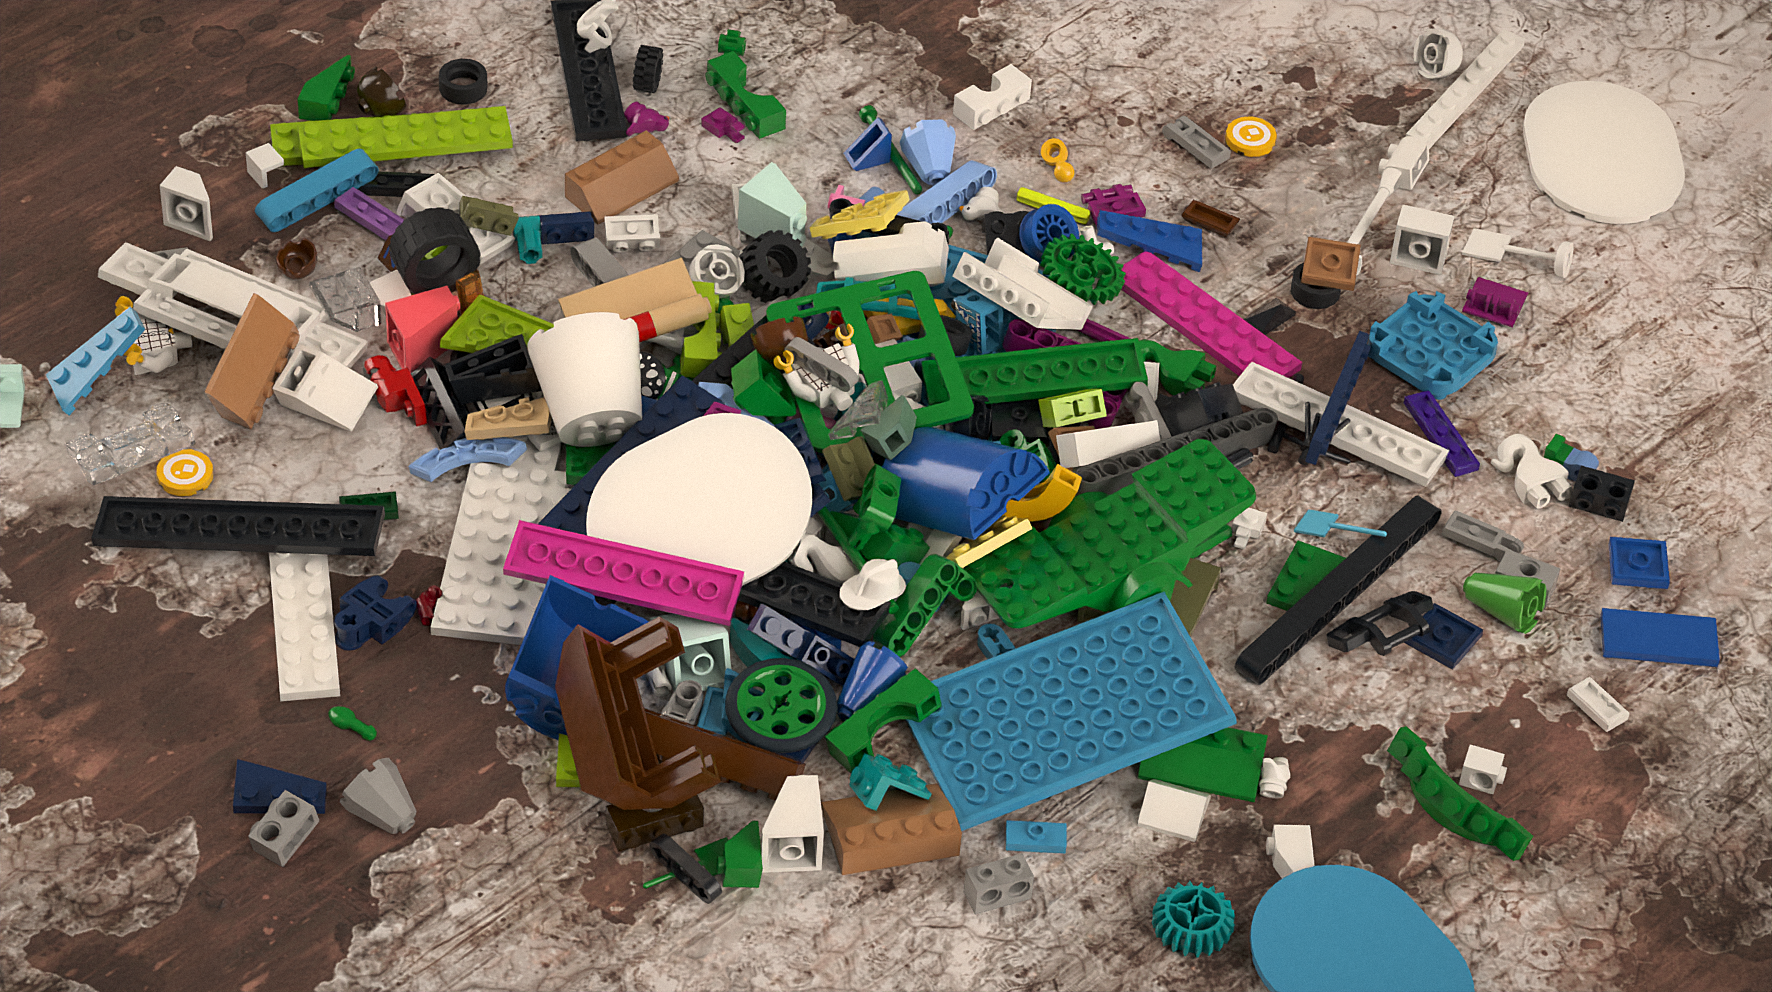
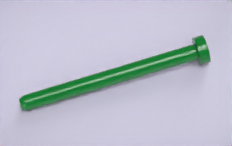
[859,105,922,195]

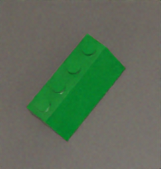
[1138,727,1268,802]

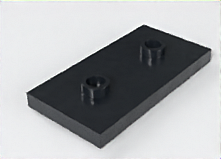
[990,398,1048,444]

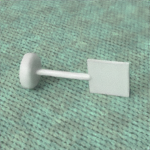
[1462,228,1573,278]

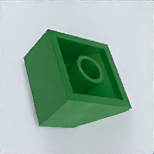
[731,349,797,416]

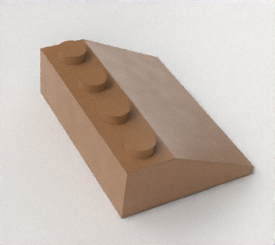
[204,293,300,429]
[821,783,962,875]

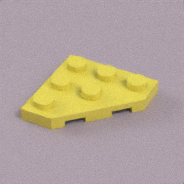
[809,190,910,239]
[946,515,1033,568]

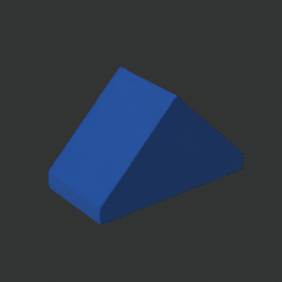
[843,117,892,171]

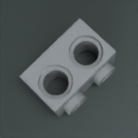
[248,790,319,867]
[963,853,1034,915]

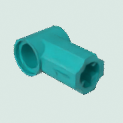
[513,215,543,264]

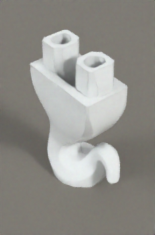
[1491,434,1572,509]
[788,533,868,584]

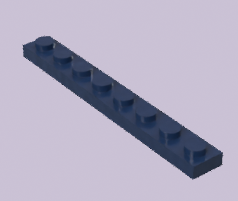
[1305,331,1371,465]

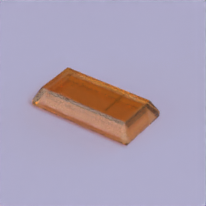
[455,270,484,315]

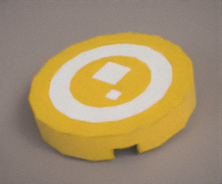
[1225,116,1277,157]
[156,449,213,496]

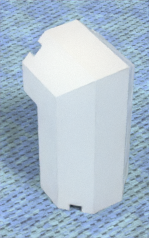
[833,221,949,287]

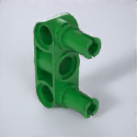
[847,464,901,550]

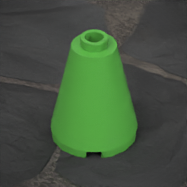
[1463,572,1546,634]

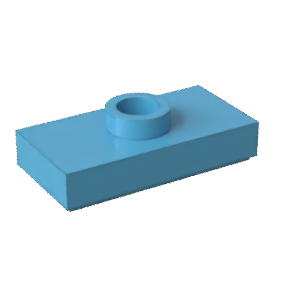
[1006,820,1067,854]

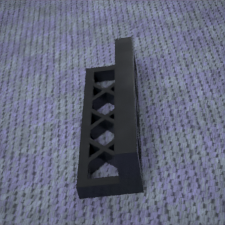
[411,357,478,450]

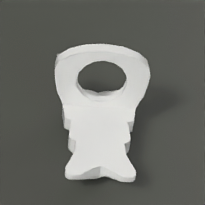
[577,0,619,53]

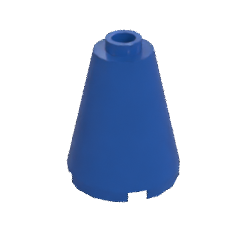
[837,641,908,722]

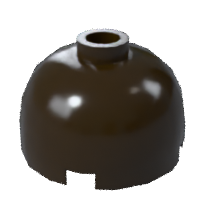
[357,66,406,117]

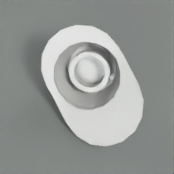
[840,559,906,610]

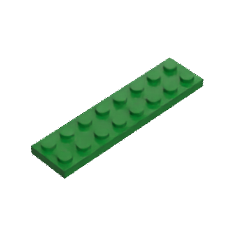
[921,338,1148,406]

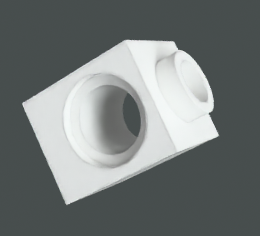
[1459,745,1507,794]

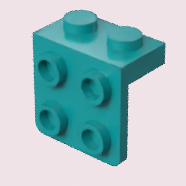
[849,753,932,811]

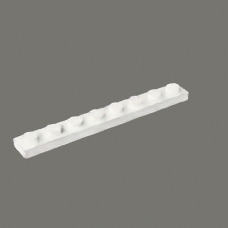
[1406,29,1525,149]

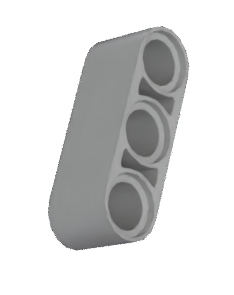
[570,237,628,287]

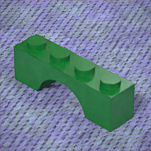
[705,51,786,139]
[825,668,942,773]

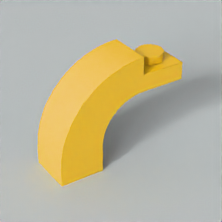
[1002,464,1082,522]

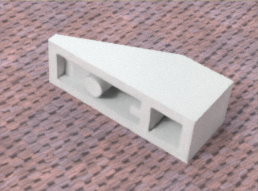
[1266,825,1315,879]

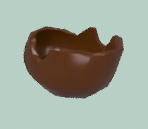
[276,238,318,279]

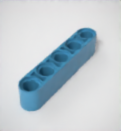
[255,149,379,232]

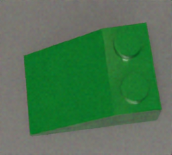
[831,511,930,569]

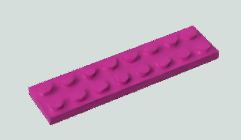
[1121,251,1302,378]
[503,520,744,626]

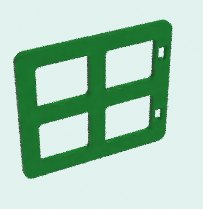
[766,271,974,453]

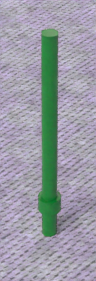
[817,506,899,614]

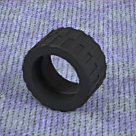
[389,207,481,294]

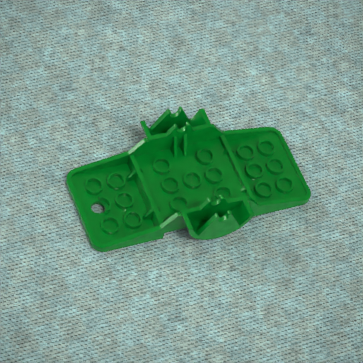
[964,439,1256,629]

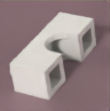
[953,64,1032,130]

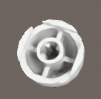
[1414,29,1463,78]
[689,244,745,299]

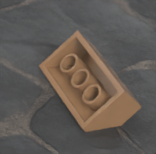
[565,130,679,225]

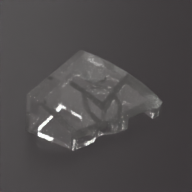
[828,380,888,440]

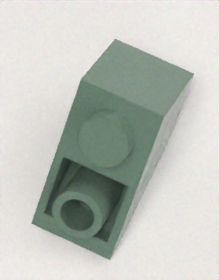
[860,395,917,460]

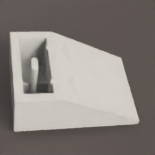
[272,344,378,432]

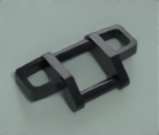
[1326,591,1434,656]

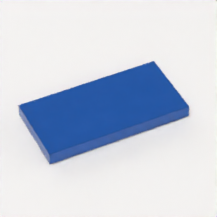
[1600,608,1720,667]

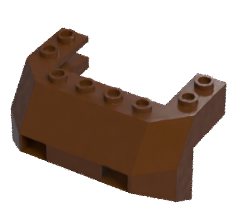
[555,616,721,810]

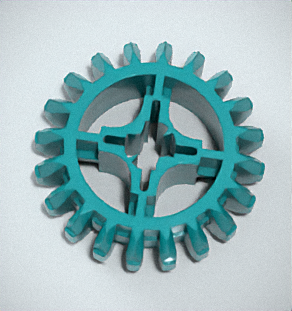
[1152,880,1235,958]

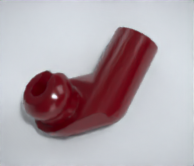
[416,585,443,626]

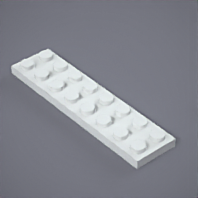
[1233,362,1449,487]
[269,552,340,701]

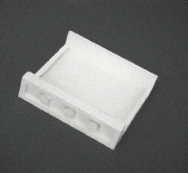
[953,252,1093,330]

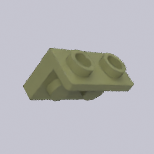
[459,195,519,236]
[822,436,875,501]

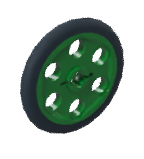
[725,658,838,753]

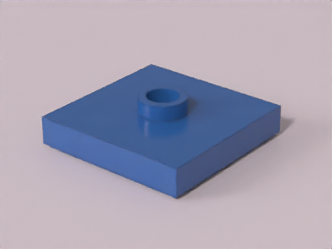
[1608,537,1670,589]

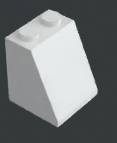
[761,775,824,873]

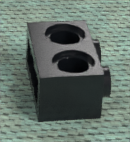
[1569,465,1635,522]

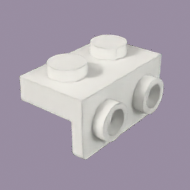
[604,214,660,253]

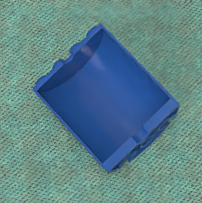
[883,427,1050,540]
[505,575,649,740]

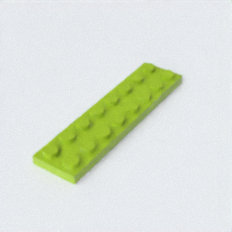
[298,106,513,168]

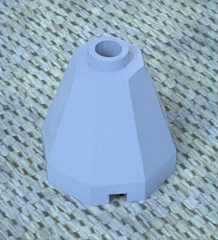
[900,119,956,186]

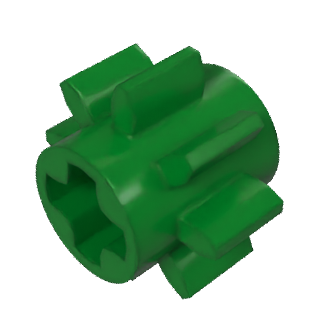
[718,29,746,56]

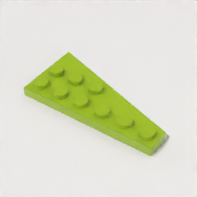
[440,294,554,353]

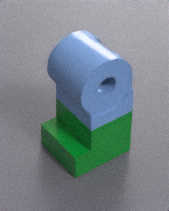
[1544,433,1599,482]

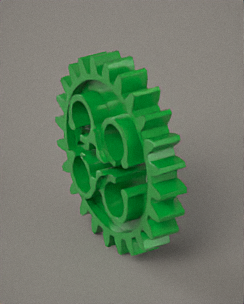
[1040,234,1126,305]

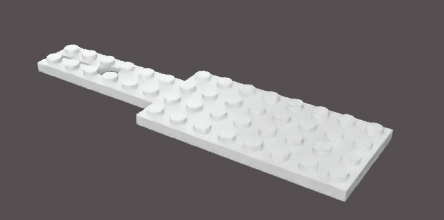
[431,391,575,645]

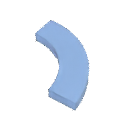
[408,437,527,482]

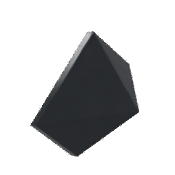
[1243,297,1296,335]

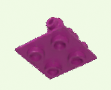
[1462,277,1528,328]

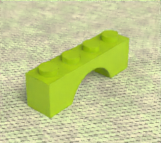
[680,281,722,378]

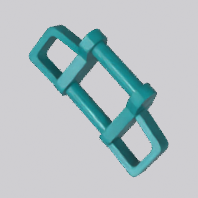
[816,277,920,320]

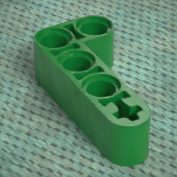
[873,554,977,657]

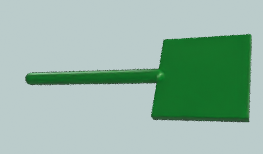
[643,837,728,889]

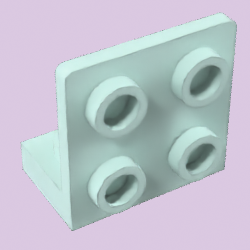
[0,364,25,428]

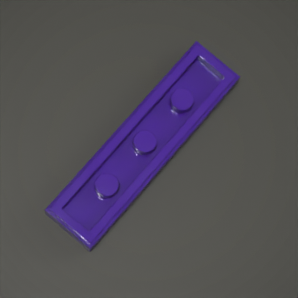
[1404,390,1480,477]

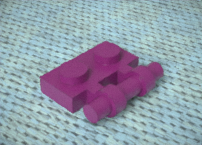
[1081,184,1146,226]

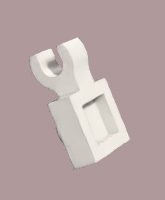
[1232,508,1267,549]

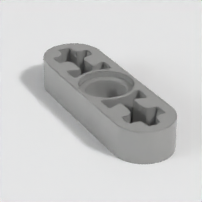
[785,337,859,392]

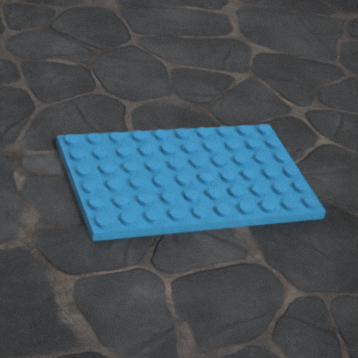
[905,592,1237,831]

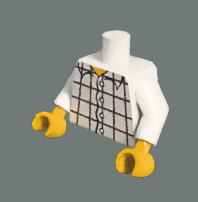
[115,296,192,375]
[774,324,860,411]

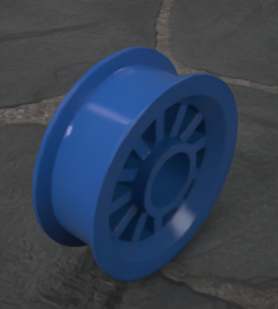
[1019,204,1079,264]

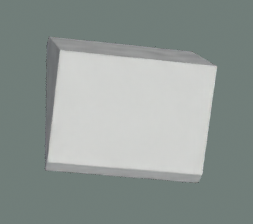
[1137,779,1211,842]

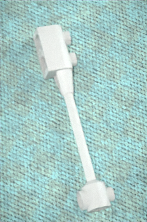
[1347,136,1429,276]

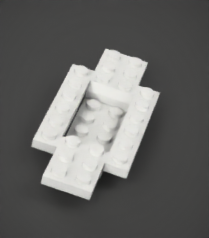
[98,242,368,369]

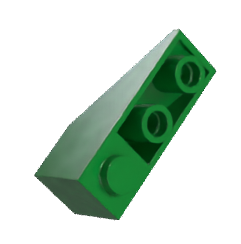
[298,55,355,121]

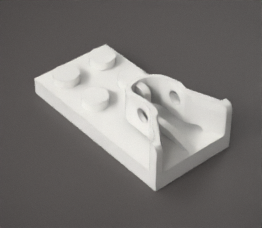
[397,173,515,264]

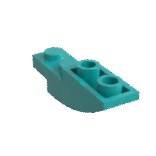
[730,618,816,699]

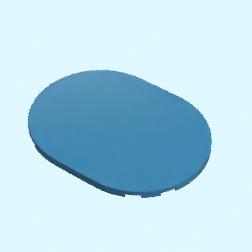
[1249,865,1475,992]

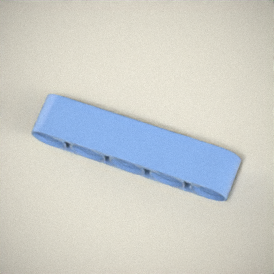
[897,160,997,224]

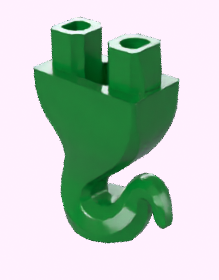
[1139,339,1217,396]

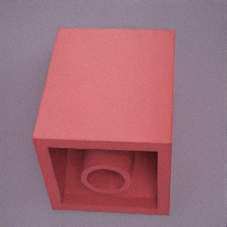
[385,286,460,373]

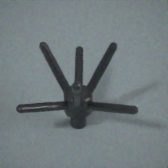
[1283,402,1351,466]

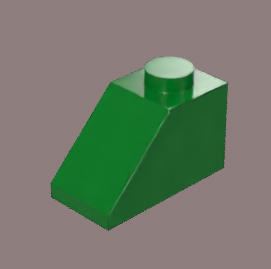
[716,820,763,888]

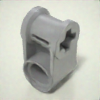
[661,680,703,725]

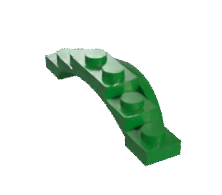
[1387,726,1533,861]

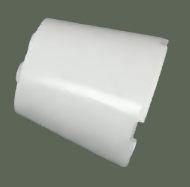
[527,312,642,447]

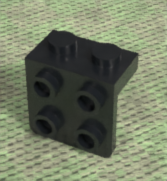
[981,211,1029,256]

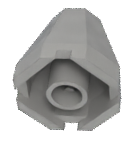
[340,758,417,834]

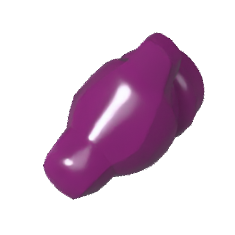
[624,101,670,137]

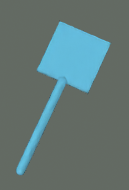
[1294,509,1387,537]

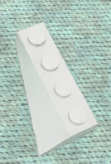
[1056,420,1160,473]

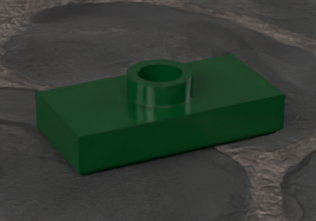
[339,491,399,520]

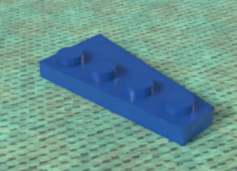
[1097,210,1202,272]

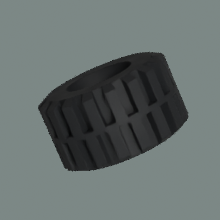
[739,230,811,303]

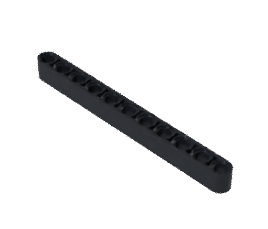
[1234,495,1442,685]

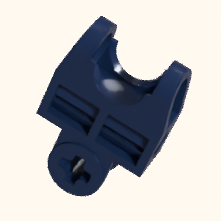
[334,575,417,651]

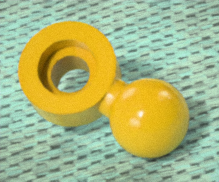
[1041,138,1075,182]

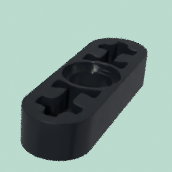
[649,833,722,904]

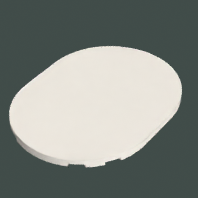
[1523,81,1685,224]
[586,413,812,586]

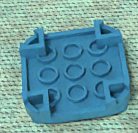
[1368,291,1498,400]

